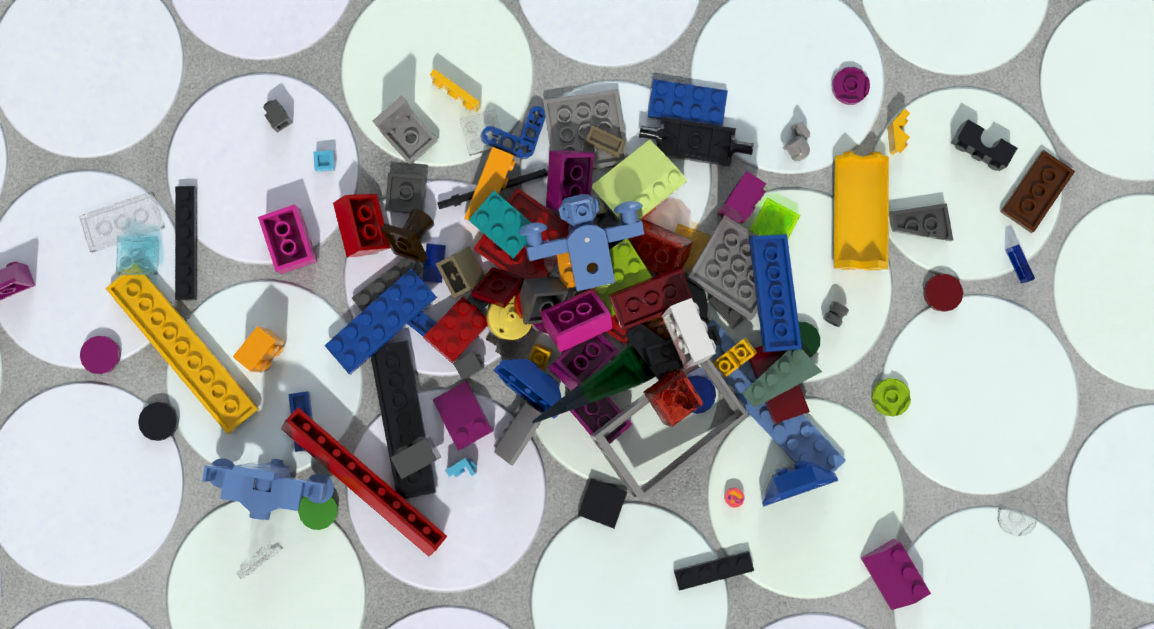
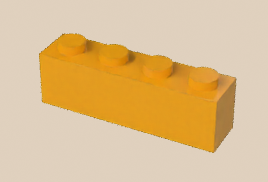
[464,147,516,220]

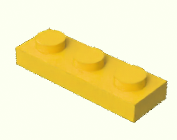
[430,69,481,112]

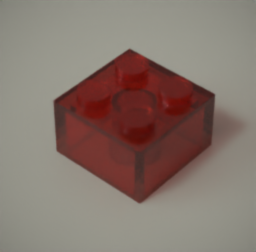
[643,369,704,427]

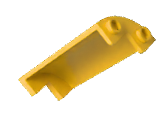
[834,151,889,271]

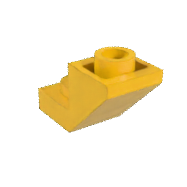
[887,109,910,155]

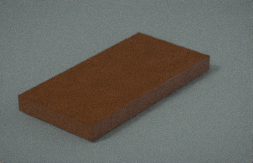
[1000,150,1075,233]

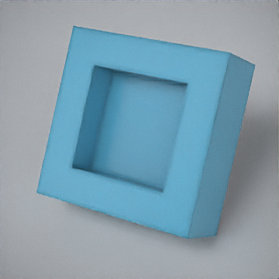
[313,150,335,172]

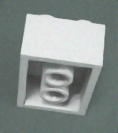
[662,298,716,369]

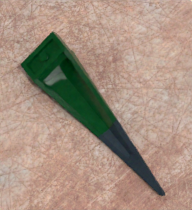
[532,346,655,423]

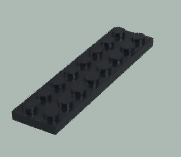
[371,340,437,499]

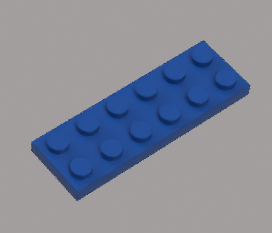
[749,234,802,352]
[324,268,438,375]

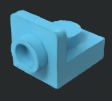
[445,457,477,477]

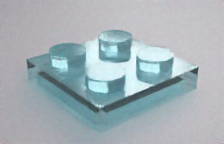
[116,236,159,275]

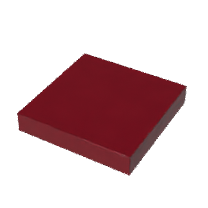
[471,267,524,308]

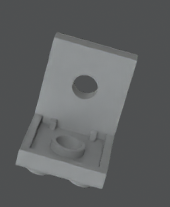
[372,95,438,165]

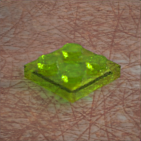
[749,198,801,239]

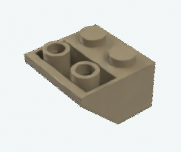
[435,246,485,299]

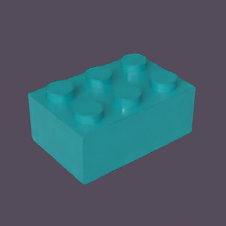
[468,190,531,259]

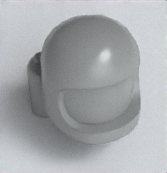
[782,121,810,161]

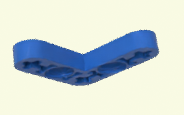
[480,106,545,159]

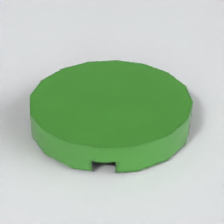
[298,496,338,530]

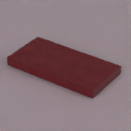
[608,267,694,331]
[749,346,810,424]

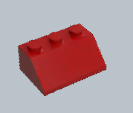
[333,194,390,258]

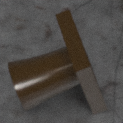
[380,209,434,263]

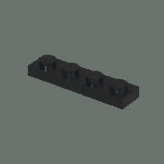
[643,325,722,367]
[673,551,754,591]

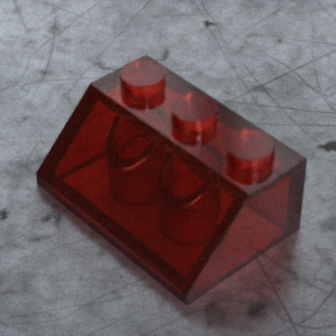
[629,219,694,275]

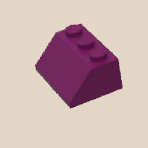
[546,150,594,212]
[0,262,36,301]
[861,539,931,610]

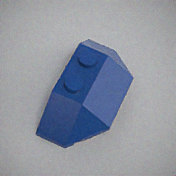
[493,359,562,419]
[762,461,838,507]

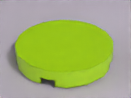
[871,378,911,417]

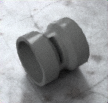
[823,301,849,327]

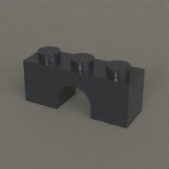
[951,119,1018,171]

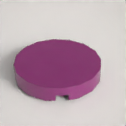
[831,67,870,105]
[80,336,121,374]

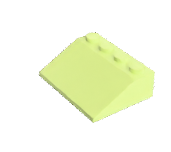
[592,139,687,222]

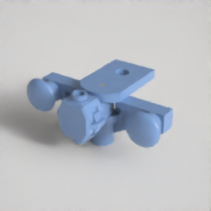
[518,194,644,291]
[202,458,334,520]

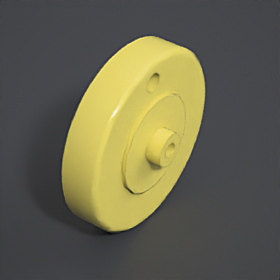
[487,295,532,341]

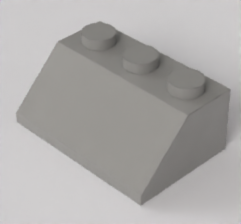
[494,403,542,466]

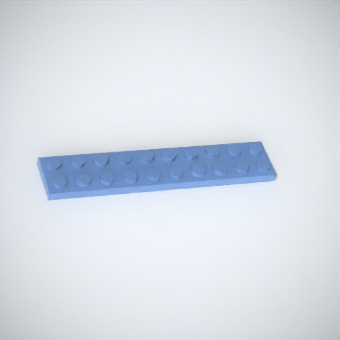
[707,319,846,472]

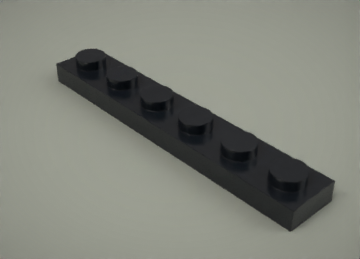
[175,186,197,301]

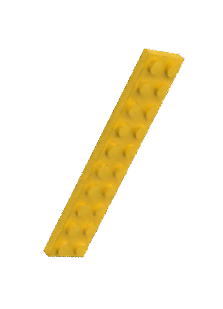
[105,264,259,434]

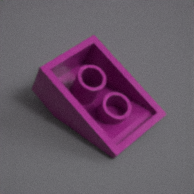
[548,334,619,391]
[433,381,494,451]

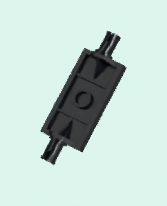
[639,117,754,167]

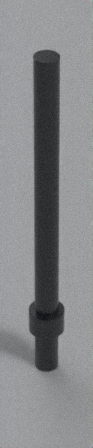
[437,169,548,210]

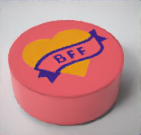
[724,488,745,508]

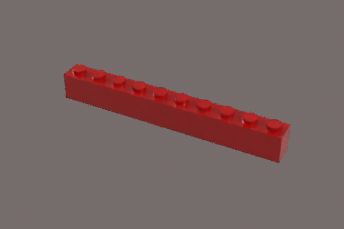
[281,407,447,557]

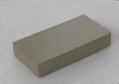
[584,125,627,159]

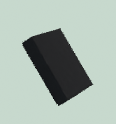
[578,478,627,529]

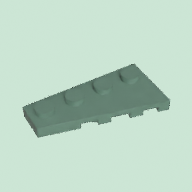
[742,349,822,408]

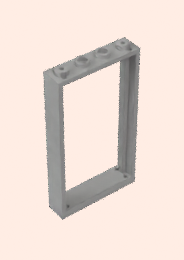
[590,358,748,501]

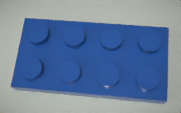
[648,79,728,126]

